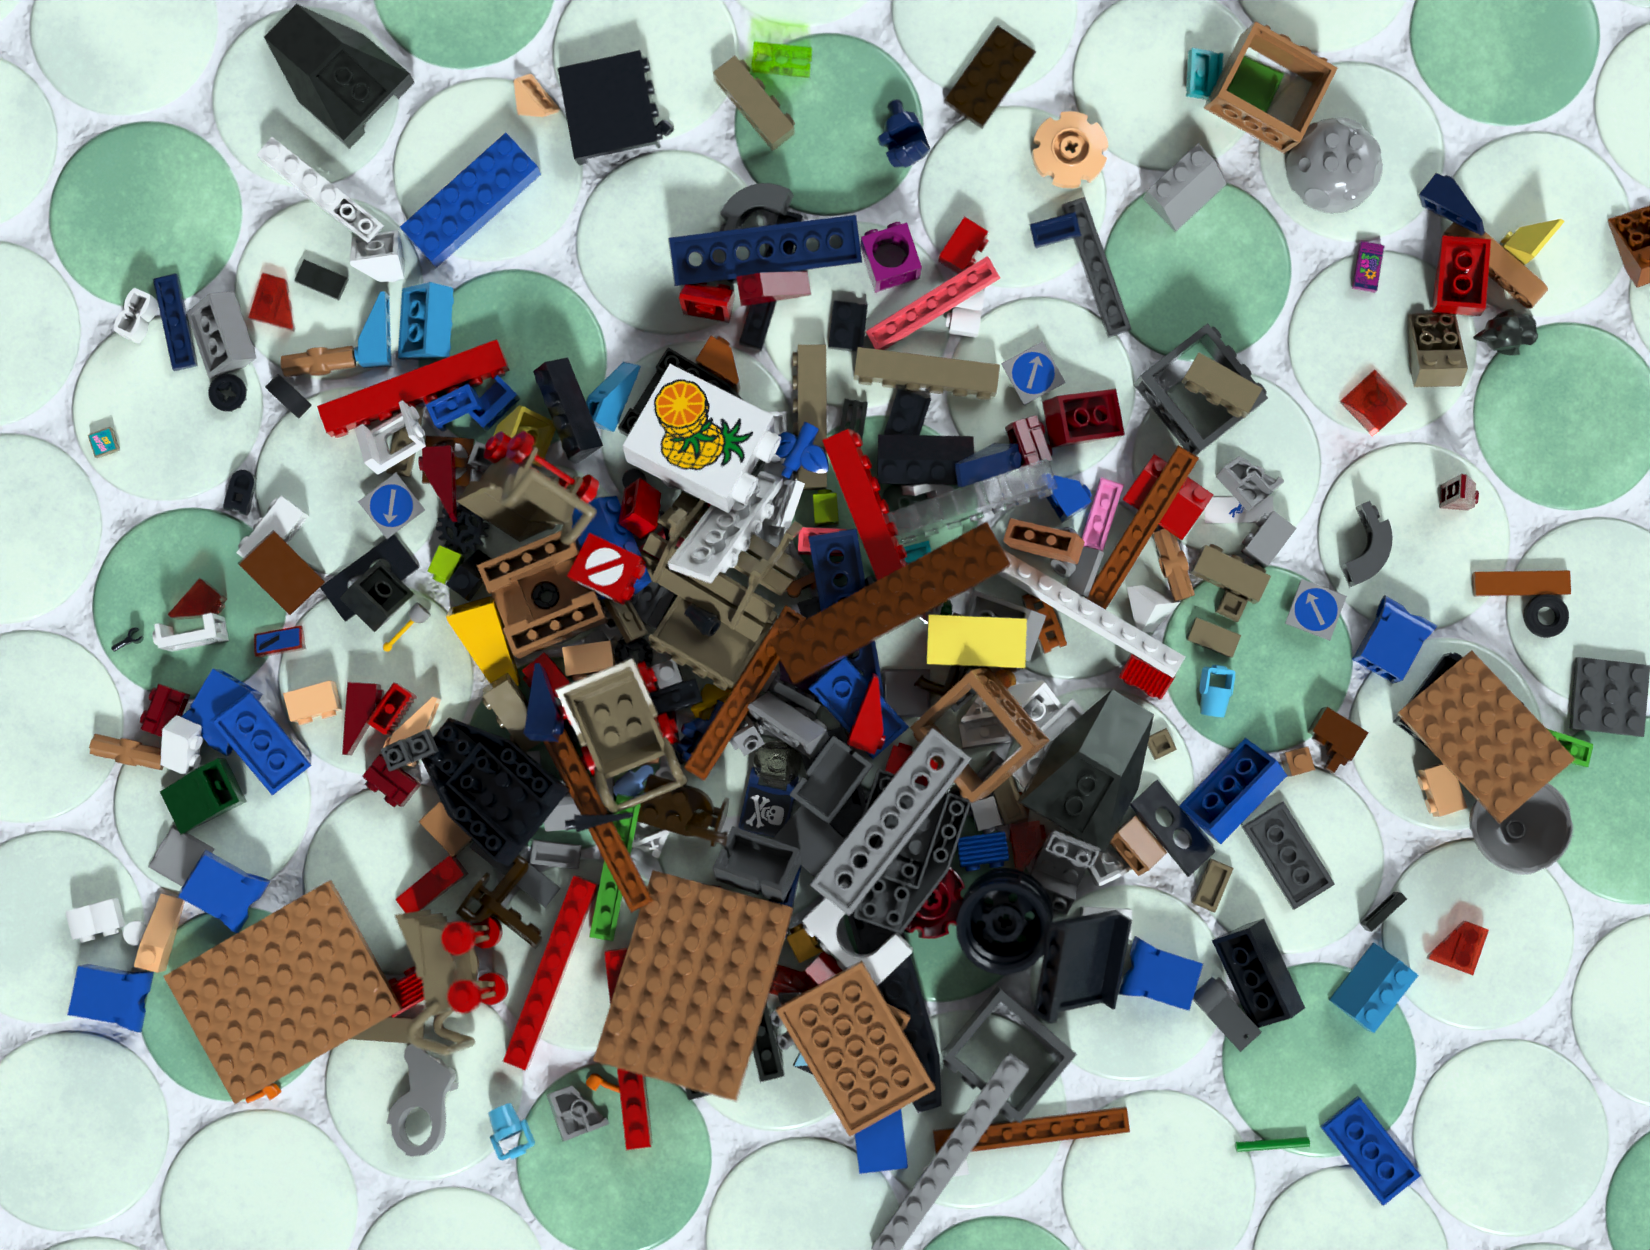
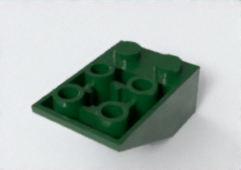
[160,758,247,835]

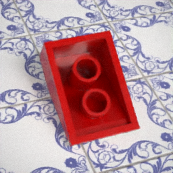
[1432,235,1491,316]
[679,282,735,323]

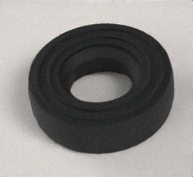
[1524,594,1569,638]

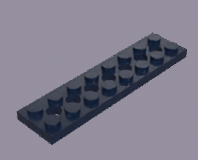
[668,215,862,286]
[808,528,885,727]

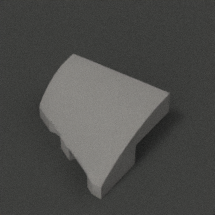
[1216,456,1284,511]
[546,1085,609,1142]

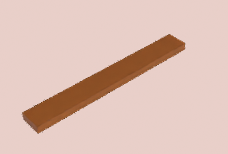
[1085,445,1199,610]
[683,605,806,781]
[543,728,654,912]
[933,1107,1130,1154]

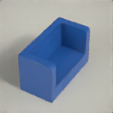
[468,375,520,432]
[426,384,485,432]

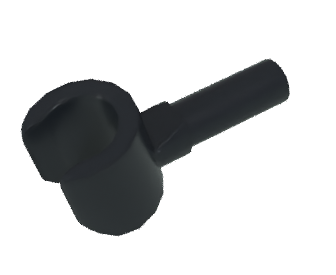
[657,120,674,137]
[111,628,144,652]

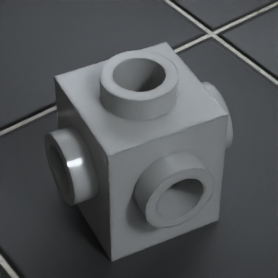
[730,714,765,756]

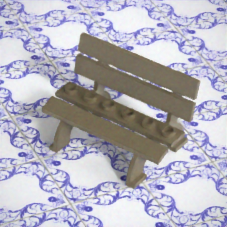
[641,491,804,642]

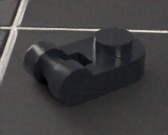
[223,470,257,515]

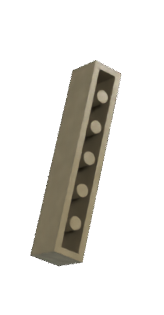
[793,345,827,490]
[854,347,1000,400]

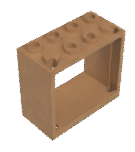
[1204,21,1338,154]
[910,667,1050,803]

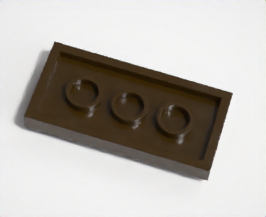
[944,25,1036,129]

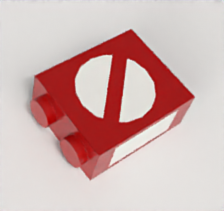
[567,533,646,605]

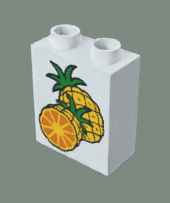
[623,364,781,513]

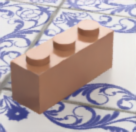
[1003,518,1085,565]

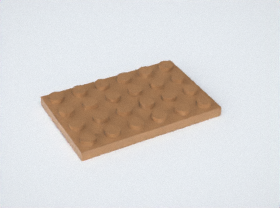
[1397,650,1575,824]
[776,960,935,1137]

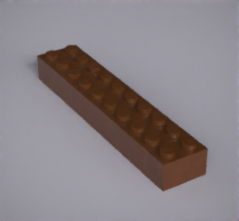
[770,522,1011,684]

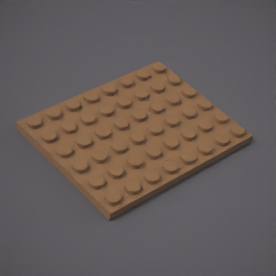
[593,870,793,1102]
[163,880,403,1104]

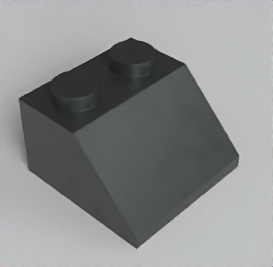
[340,560,414,632]

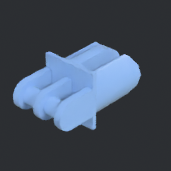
[613,765,654,797]

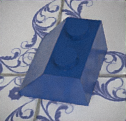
[1037,473,1092,523]

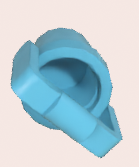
[1199,665,1235,718]
[488,1103,535,1160]

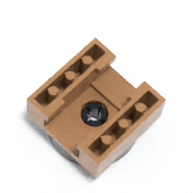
[477,530,609,659]

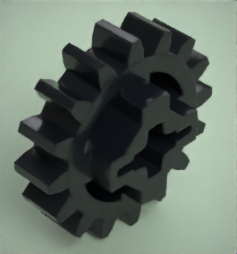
[436,503,490,554]

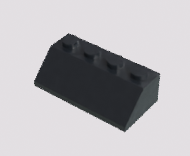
[533,357,603,464]
[877,434,974,485]
[1212,918,1305,1028]

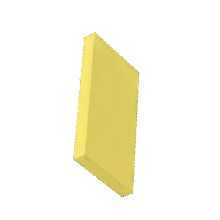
[927,615,1027,668]

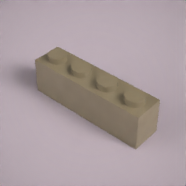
[713,55,795,151]

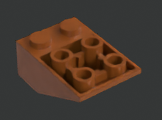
[1608,206,1650,288]

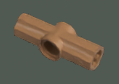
[280,346,357,377]
[1153,529,1195,602]
[89,734,164,770]

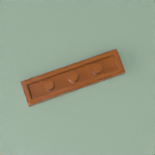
[1472,570,1571,597]

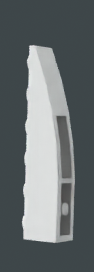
[257,137,384,244]

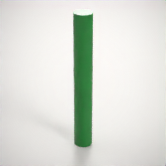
[1235,1137,1310,1152]

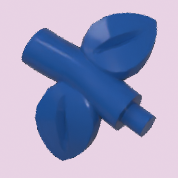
[775,422,829,479]

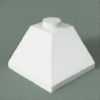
[350,230,405,282]
[1007,680,1063,728]

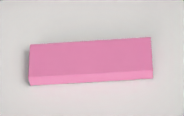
[1082,478,1124,552]

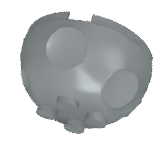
[1286,118,1383,213]
[1469,783,1573,875]

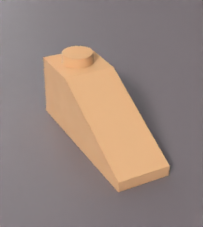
[383,697,441,767]
[134,894,185,973]

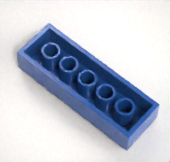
[400,133,541,268]

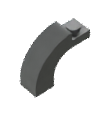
[720,183,794,231]
[1340,501,1393,588]

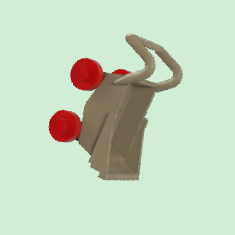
[457,431,599,545]
[556,658,688,814]
[394,909,509,1056]

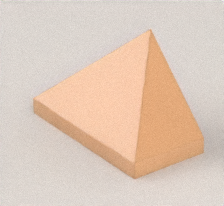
[514,74,560,117]

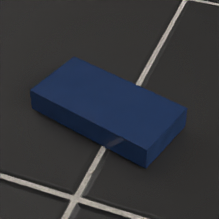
[1030,212,1082,248]

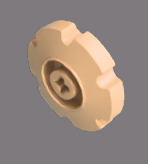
[1032,111,1108,189]

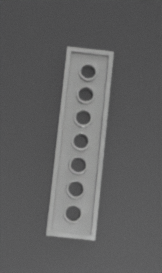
[810,728,971,916]

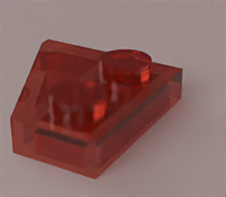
[249,273,295,332]
[1426,921,1489,975]

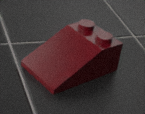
[1042,389,1125,448]

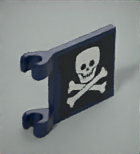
[738,766,799,838]

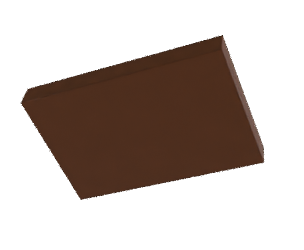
[238,530,325,615]

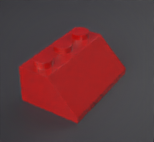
[1122,454,1214,540]

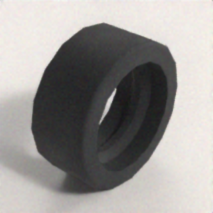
[265,374,312,418]

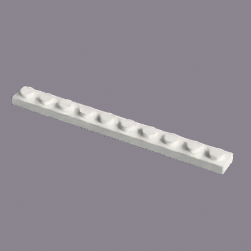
[997,550,1185,678]

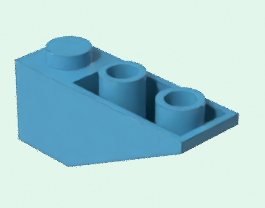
[586,362,641,432]

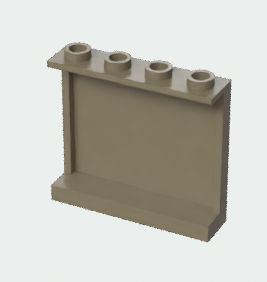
[649,577,778,691]

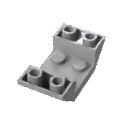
[1030,830,1100,915]

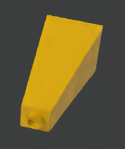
[446,596,520,686]

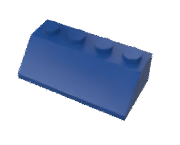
[572,496,652,600]
[1179,738,1288,845]

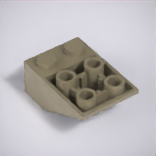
[1407,313,1468,387]

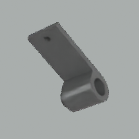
[1193,977,1262,1052]

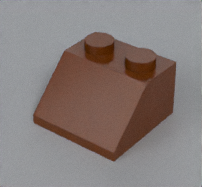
[696,336,741,393]

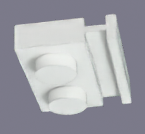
[767,480,805,529]

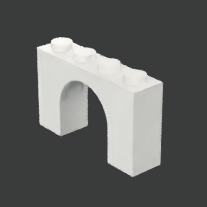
[802,878,913,986]

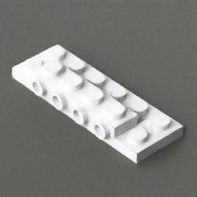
[668,471,783,583]

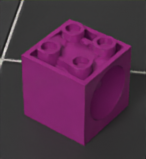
[860,222,922,293]

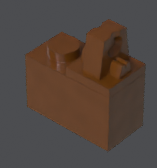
[1308,707,1369,773]

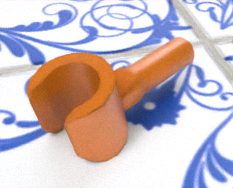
[586,1073,620,1093]
[245,1083,282,1103]

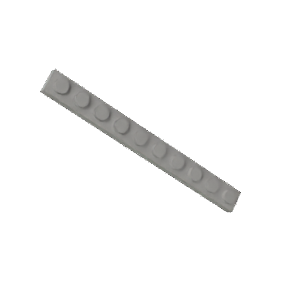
[871,1052,1029,1250]

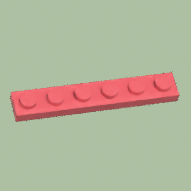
[866,256,1001,350]

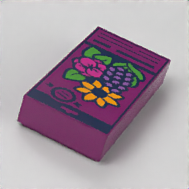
[1352,241,1385,293]

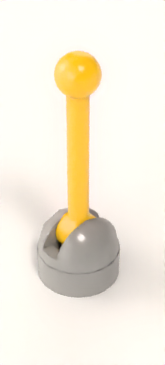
[383,602,431,652]

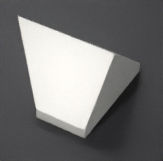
[1127,585,1180,633]
[1087,848,1132,886]

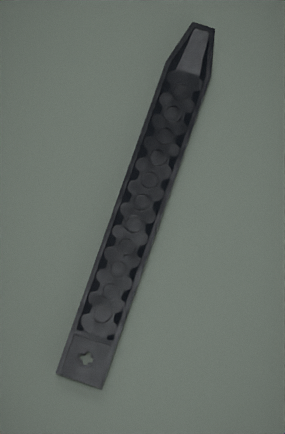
[800,726,942,1113]

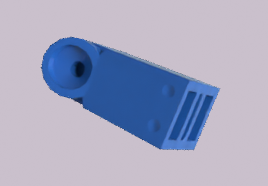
[1352,595,1437,684]
[181,669,263,757]
[178,849,271,934]
[1118,936,1203,1011]
[67,964,154,1033]

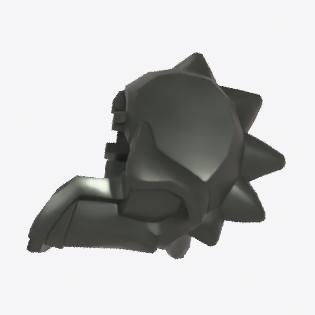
[1473,309,1538,356]

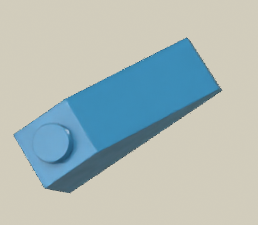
[354,291,392,368]

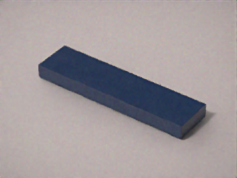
[153,274,198,371]

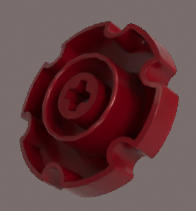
[904,867,965,939]

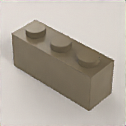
[1182,352,1263,418]
[1190,544,1271,604]
[482,673,542,752]

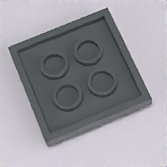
[1569,657,1650,737]

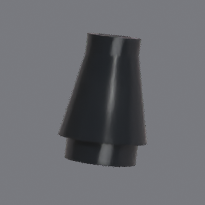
[684,603,721,637]

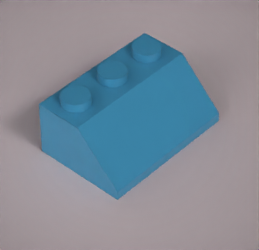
[398,282,454,361]
[1329,943,1419,1033]

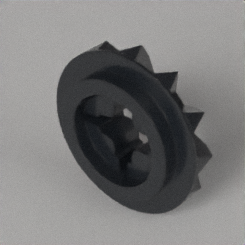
[208,374,247,412]
[614,638,653,667]

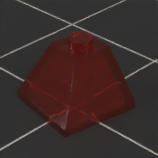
[1340,370,1407,436]

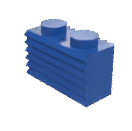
[957,831,1009,871]

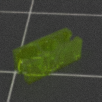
[751,41,812,78]

